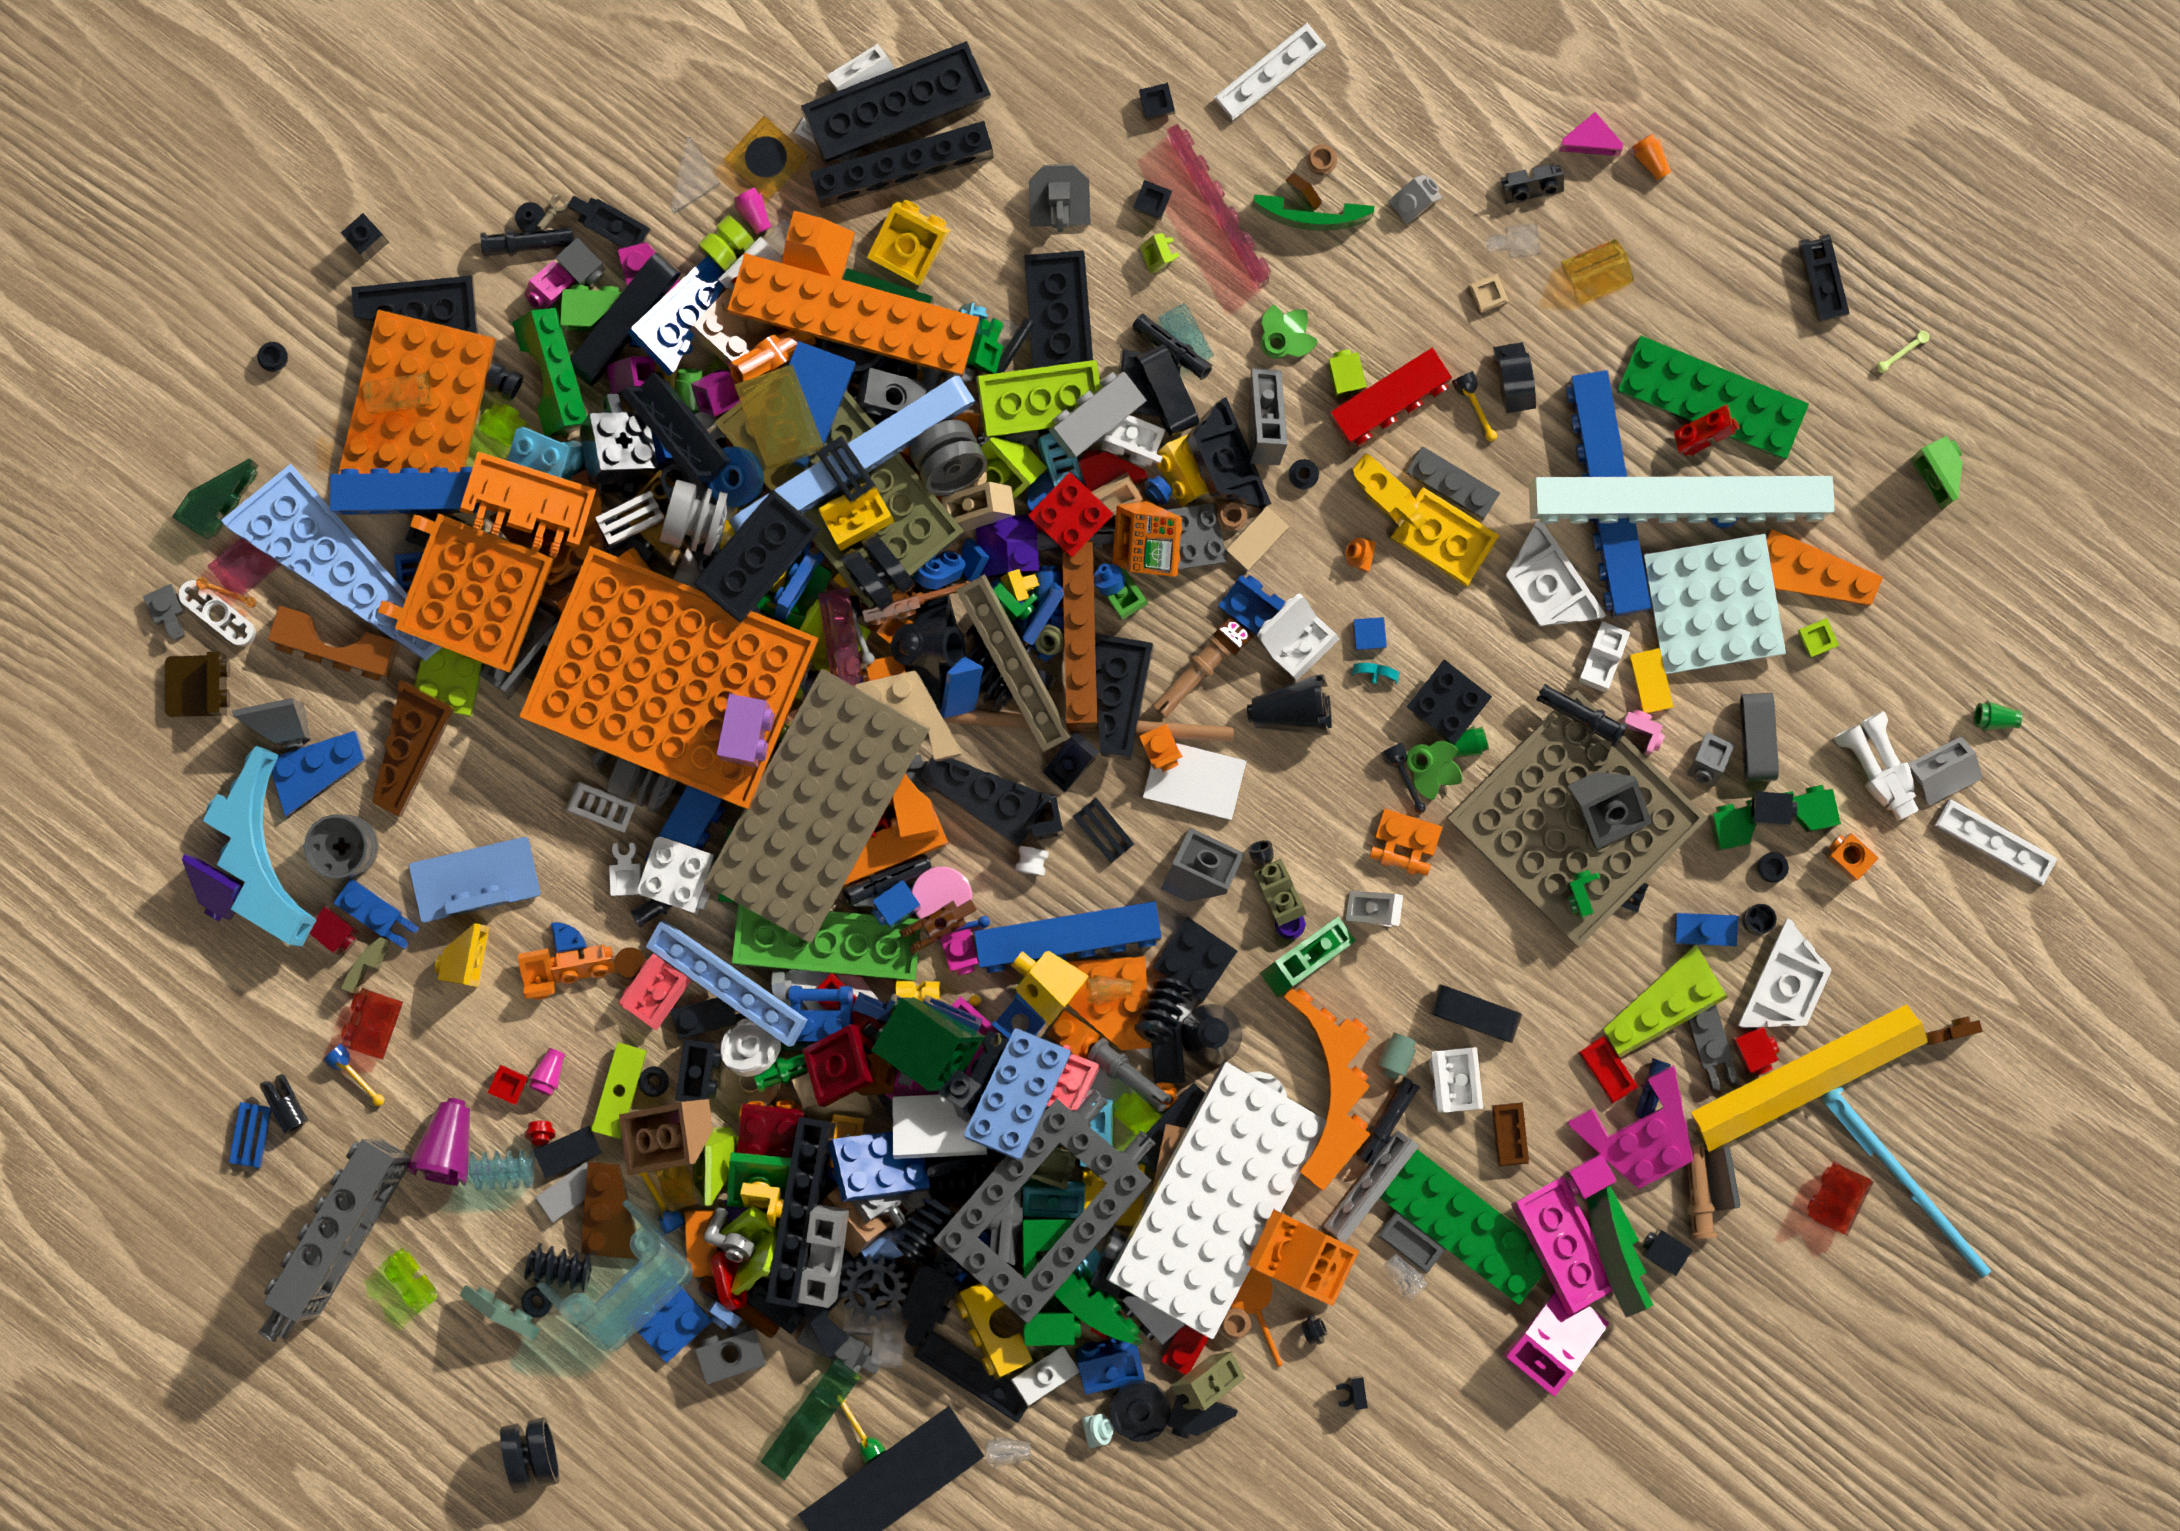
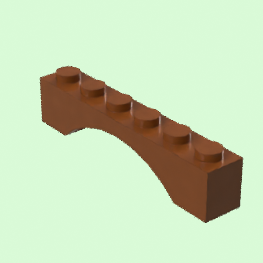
[1062,542,1097,730]

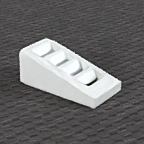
[566,782,636,833]

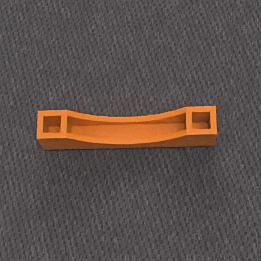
[862,656,940,843]

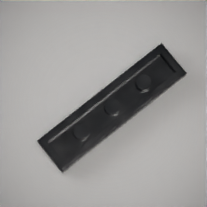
[914,1331,1028,1423]

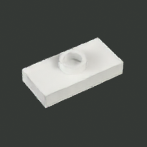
[1011,1346,1080,1406]

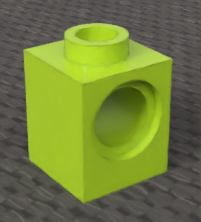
[1328,349,1367,399]

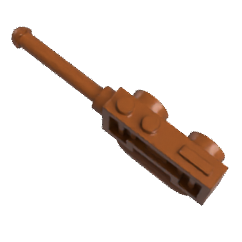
[858,581,970,625]

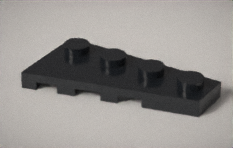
[351,275,478,334]

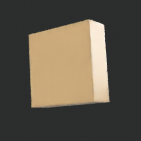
[1468,274,1509,314]

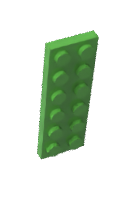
[732,903,921,982]

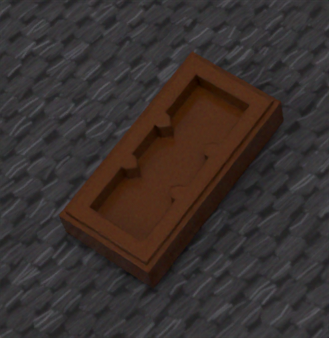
[1491,1102,1529,1167]

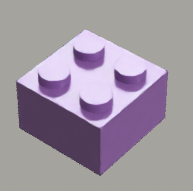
[717,694,775,768]

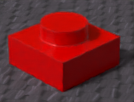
[487,1065,530,1105]

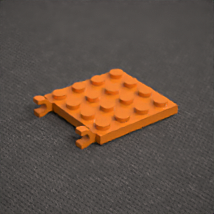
[378,514,555,673]

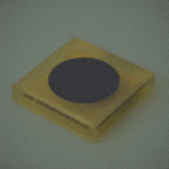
[724,116,809,201]

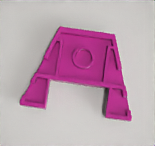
[1568,1065,1694,1189]

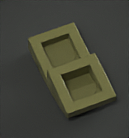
[341,937,391,994]

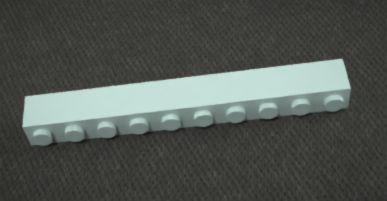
[1529,476,1834,524]

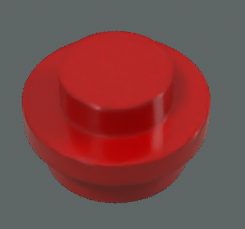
[525,1120,556,1145]

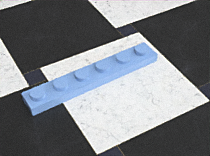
[646,920,808,1046]

